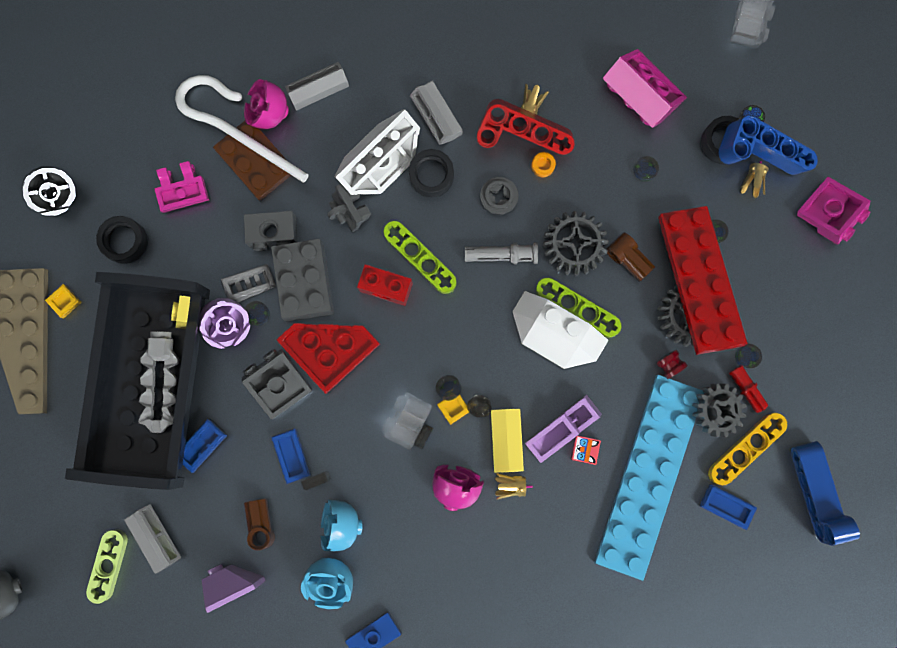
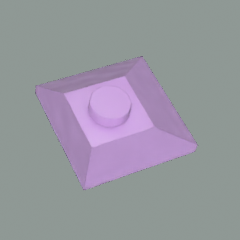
[202,564,266,613]

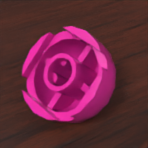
[244,79,289,129]
[432,465,484,511]

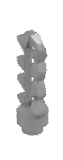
[139,332,180,433]

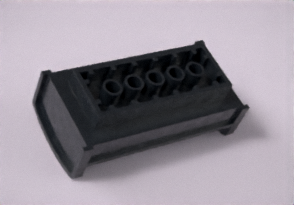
[65,272,210,490]

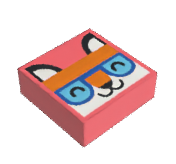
[571,436,601,465]

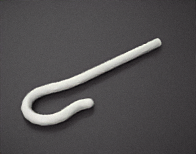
[175,75,308,183]

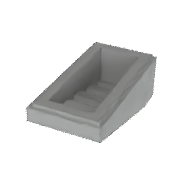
[221,264,276,302]

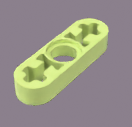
[86,529,128,604]

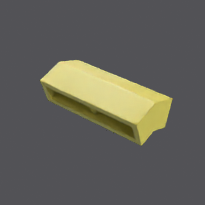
[491,409,524,473]

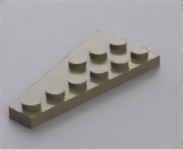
[0,268,48,414]

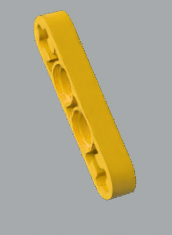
[708,413,787,486]

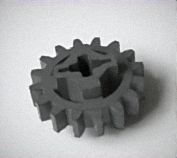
[692,383,747,437]

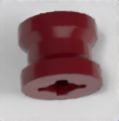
[656,349,688,379]

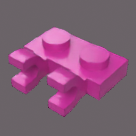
[154,161,209,213]

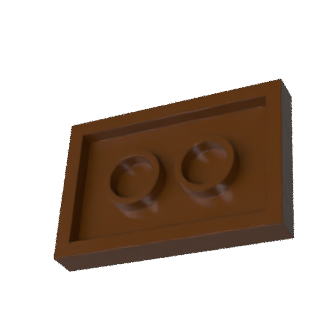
[213,121,291,201]

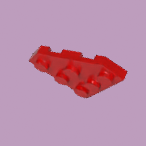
[276,323,380,394]

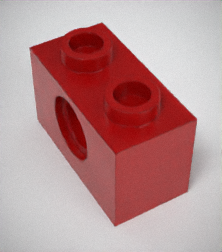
[357,264,413,306]

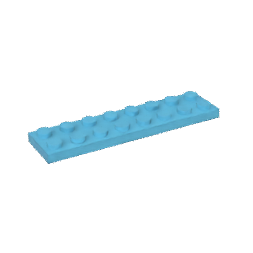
[594,375,704,581]

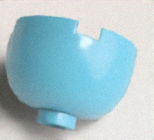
[320,500,362,552]
[301,558,353,609]

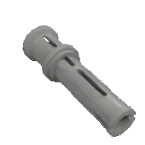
[465,242,538,264]

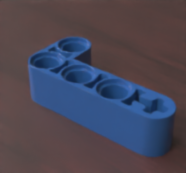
[719,116,818,175]
[791,441,860,546]

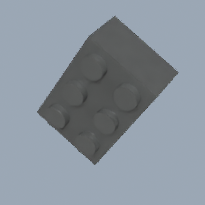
[271,239,334,322]

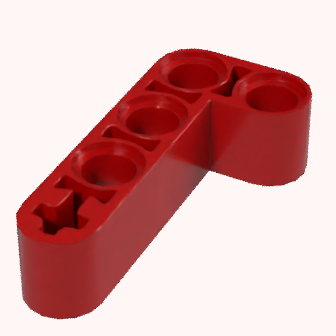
[477,99,575,155]

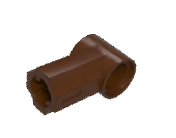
[606,232,655,282]
[244,498,275,550]

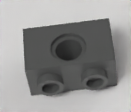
[244,211,298,251]

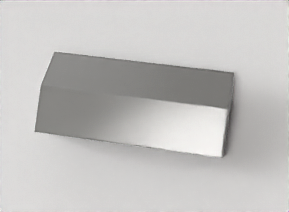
[285,62,349,111]
[410,80,462,145]
[124,504,181,574]

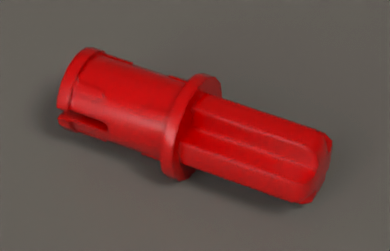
[729,365,768,413]

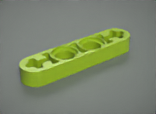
[384,221,456,294]
[536,278,622,338]

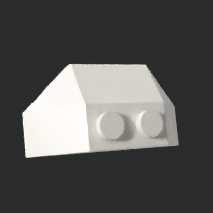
[334,109,420,195]
[512,291,608,369]

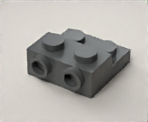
[242,349,312,420]

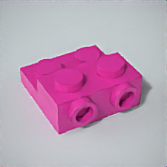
[797,177,871,245]

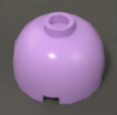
[199,298,250,349]

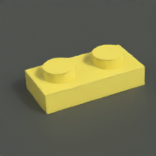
[171,296,190,329]

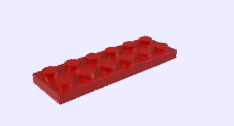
[658,206,748,355]

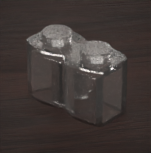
[730,0,775,48]
[382,392,433,450]

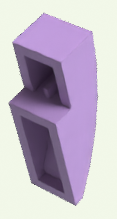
[525,395,602,463]

